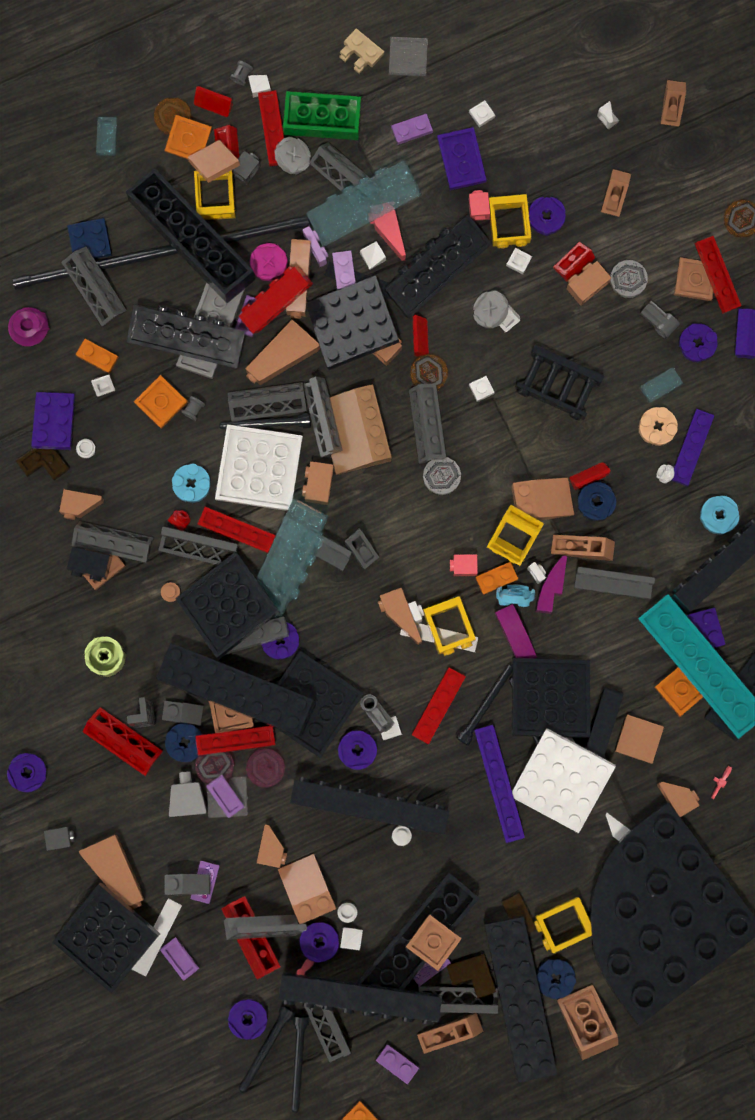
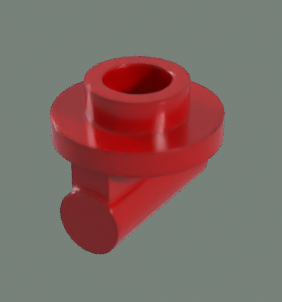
[168,510,190,531]

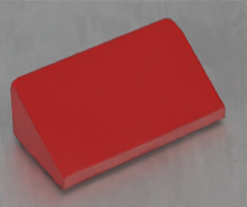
[194,86,233,117]
[214,125,239,159]
[553,242,595,282]
[413,315,429,357]
[569,462,611,490]

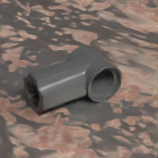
[640,301,680,339]
[360,694,395,733]

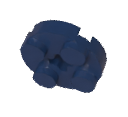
[577,482,616,521]
[165,723,202,763]
[537,959,576,999]

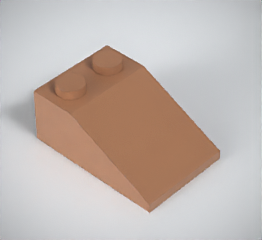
[512,478,574,521]
[278,854,336,924]
[557,985,618,1060]

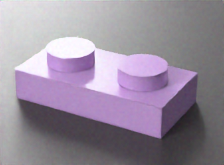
[303,227,328,267]
[332,251,355,290]

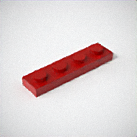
[258,90,284,167]
[694,236,741,314]
[198,507,276,554]
[412,668,466,745]
[195,726,275,756]

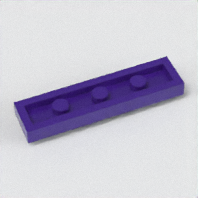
[671,409,714,486]

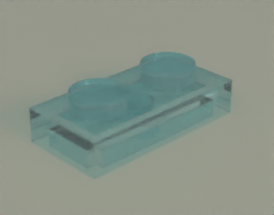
[96,117,117,156]
[640,368,683,403]

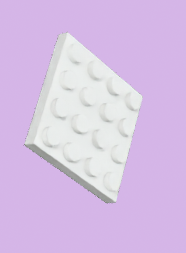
[215,425,303,511]
[512,728,616,833]

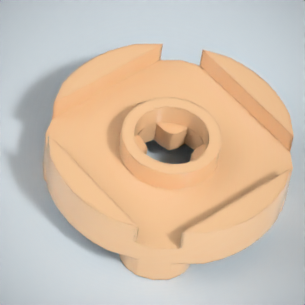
[639,407,677,446]

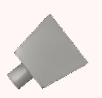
[169,772,208,817]

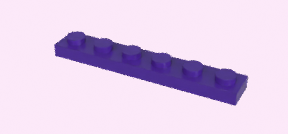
[474,725,525,843]

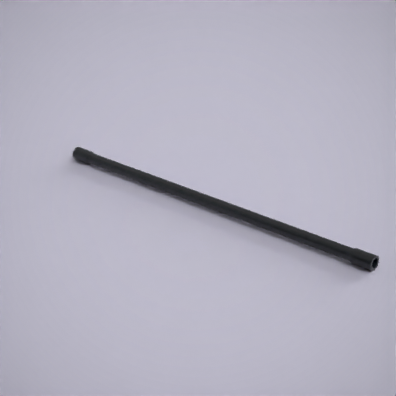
[13,215,309,290]

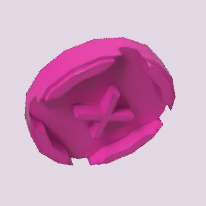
[250,243,287,281]

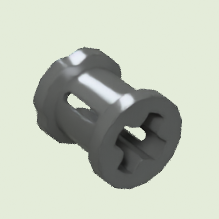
[230,61,253,86]
[181,396,205,421]

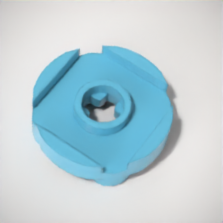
[172,464,210,503]
[700,496,739,535]
[496,585,535,607]

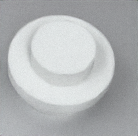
[76,439,96,458]
[657,465,674,483]
[392,826,412,846]
[338,903,357,923]

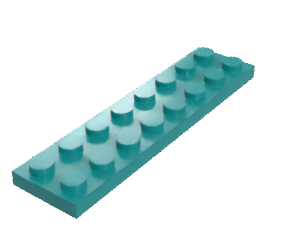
[638,595,755,739]

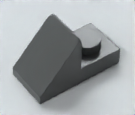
[345,529,379,569]
[162,701,204,725]

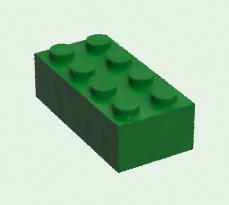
[283,91,361,140]

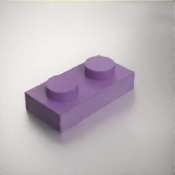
[391,114,433,145]
[376,1044,419,1084]

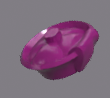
[8,307,50,346]

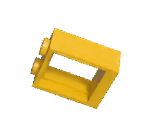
[194,170,235,220]
[489,194,531,248]
[487,505,544,566]
[423,596,476,656]
[534,897,592,953]

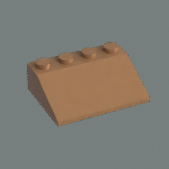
[330,384,391,475]

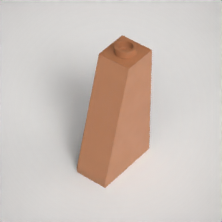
[286,239,312,319]
[245,320,320,385]
[79,835,145,909]

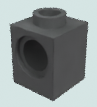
[232,151,260,185]
[44,827,75,851]

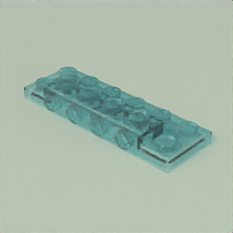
[306,160,422,247]
[257,499,329,618]

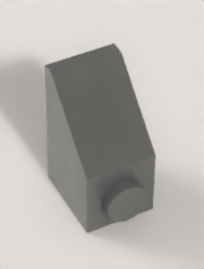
[165,874,210,896]

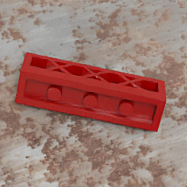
[82,707,163,776]

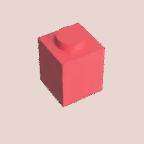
[468,190,490,221]
[450,554,477,576]

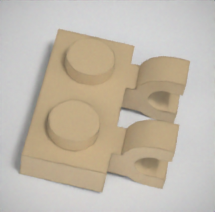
[340,29,384,74]

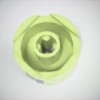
[85,637,126,677]

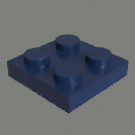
[67,218,112,259]

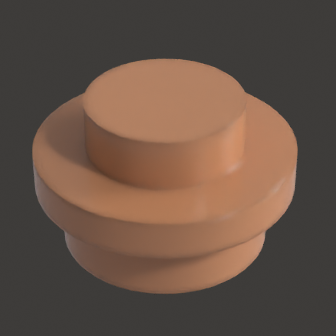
[161,583,180,602]

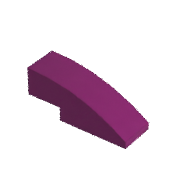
[535,556,567,614]
[495,604,537,659]

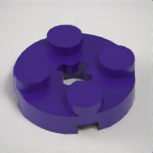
[529,197,566,236]
[679,324,718,362]
[261,622,299,659]
[338,731,377,770]
[7,753,47,792]
[300,922,339,962]
[228,999,268,1040]

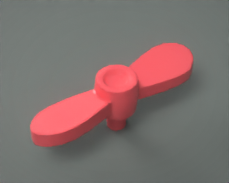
[711,766,732,799]
[296,959,314,975]

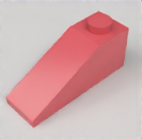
[368,201,406,261]

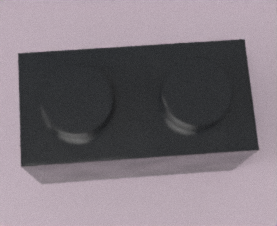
[67,547,112,582]

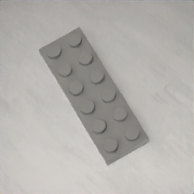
[176,283,246,379]

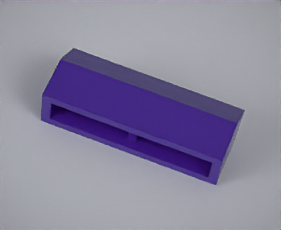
[735,309,755,359]

